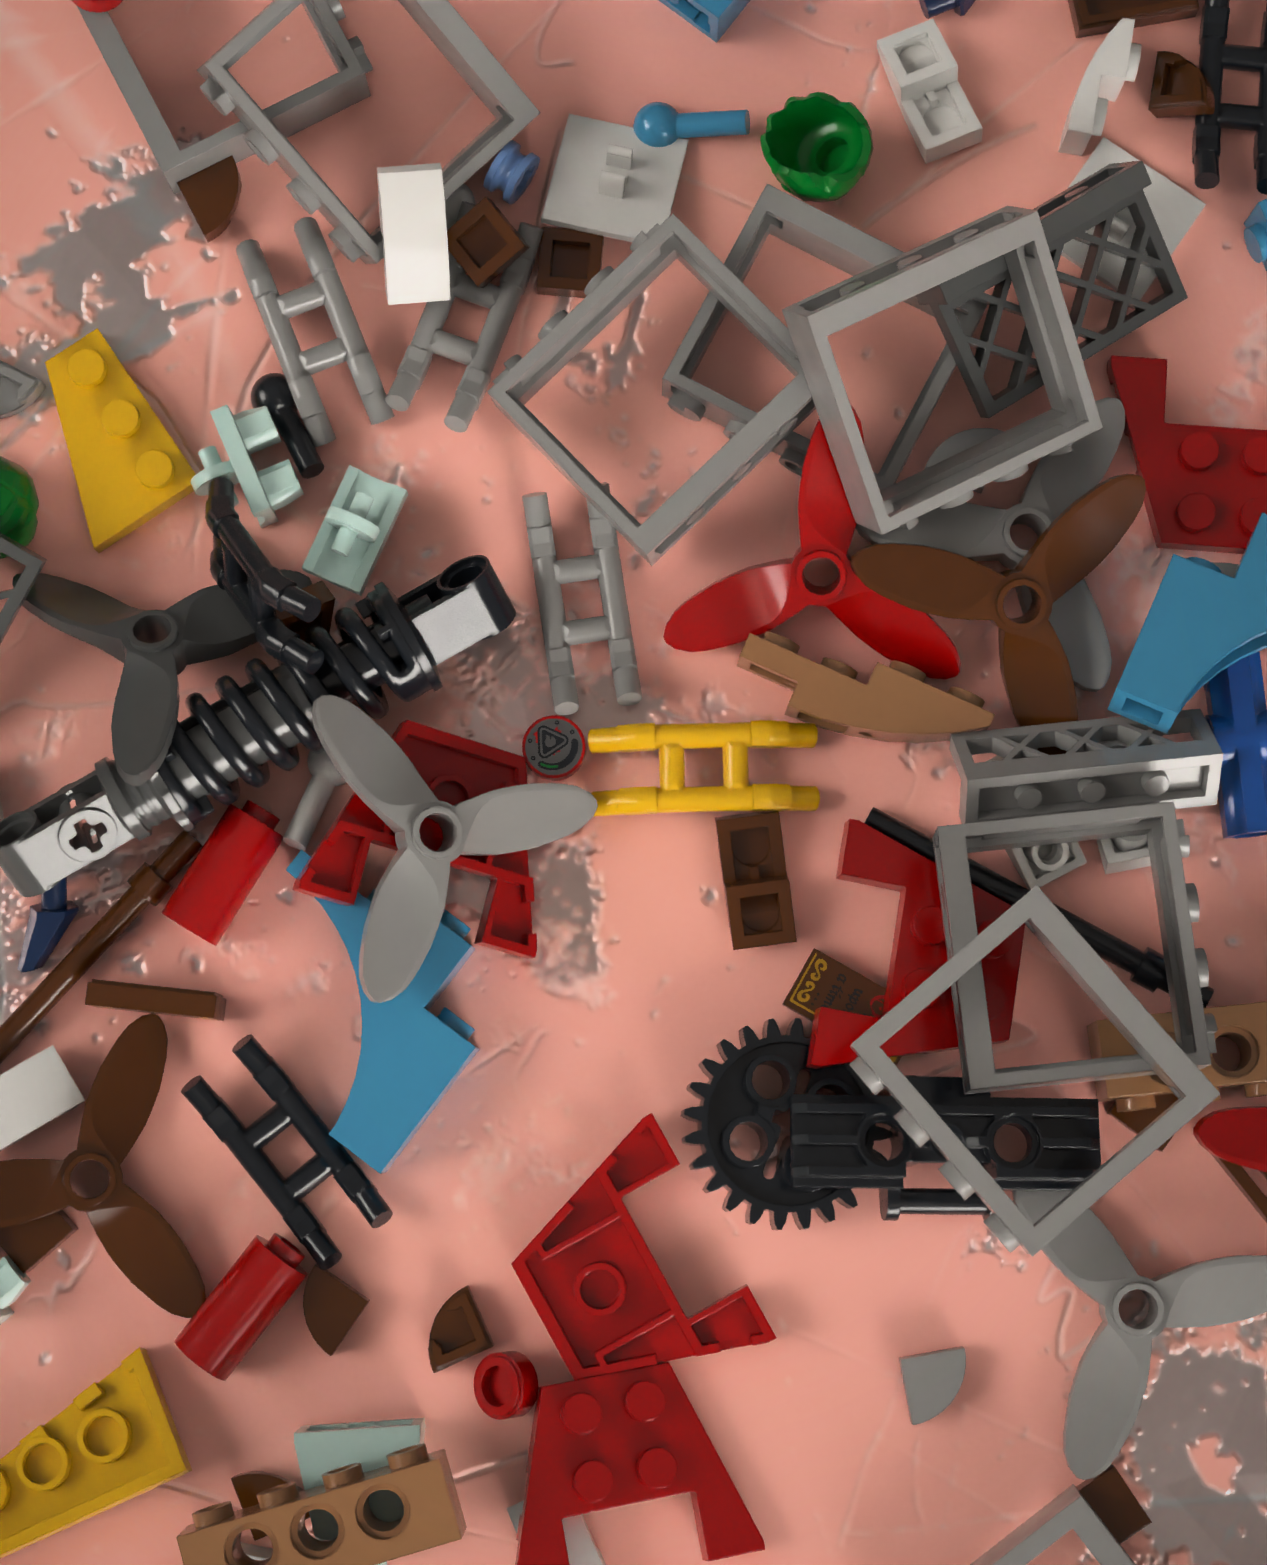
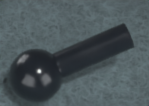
[251,373,324,479]

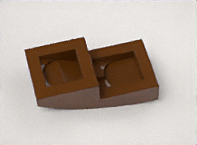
[714,811,797,950]

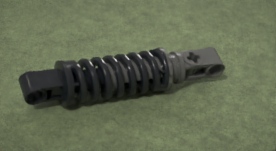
[0,555,516,897]

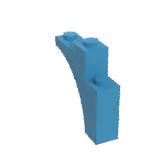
[1107,512,1267,734]
[286,849,479,1174]

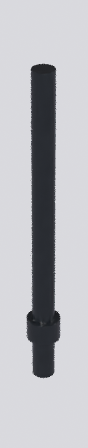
[865,807,1214,1008]

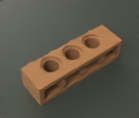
[1087,1001,1267,1112]
[176,1443,467,1565]

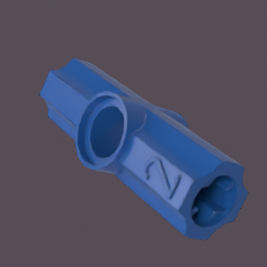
[1203,651,1267,839]

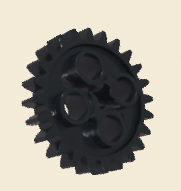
[680,1018,893,1231]

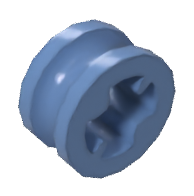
[483,140,540,205]

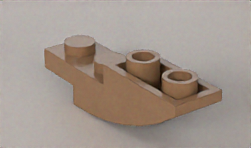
[737,631,995,743]

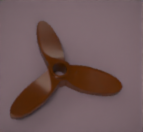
[850,473,1146,755]
[0,1013,206,1318]

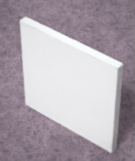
[541,114,689,242]
[1061,137,1206,300]

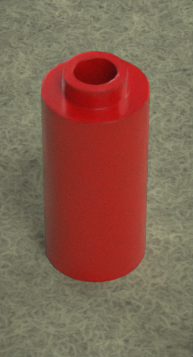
[161,800,284,946]
[174,1233,308,1381]

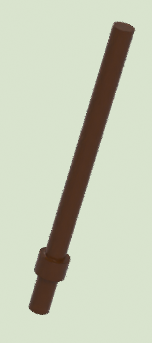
[0,830,203,1064]

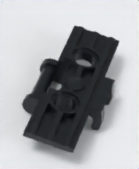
[790,1075,1101,1221]

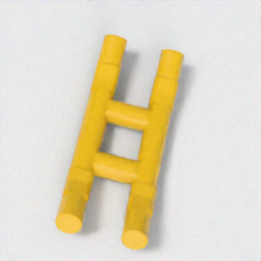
[588,720,820,817]

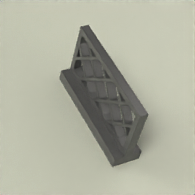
[915,160,1188,418]

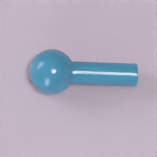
[633,102,750,147]

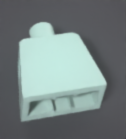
[294,1417,426,1565]

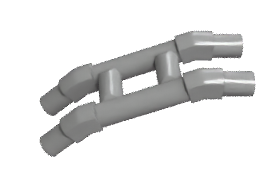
[385,201,544,433]
[236,217,395,447]
[522,482,642,715]

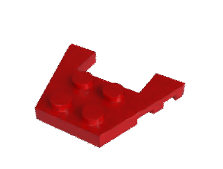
[1107,355,1267,554]
[293,720,537,959]
[806,819,1025,1069]
[511,1113,777,1380]
[515,1362,765,1565]

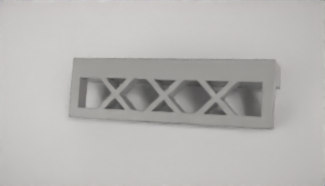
[949,708,1223,824]

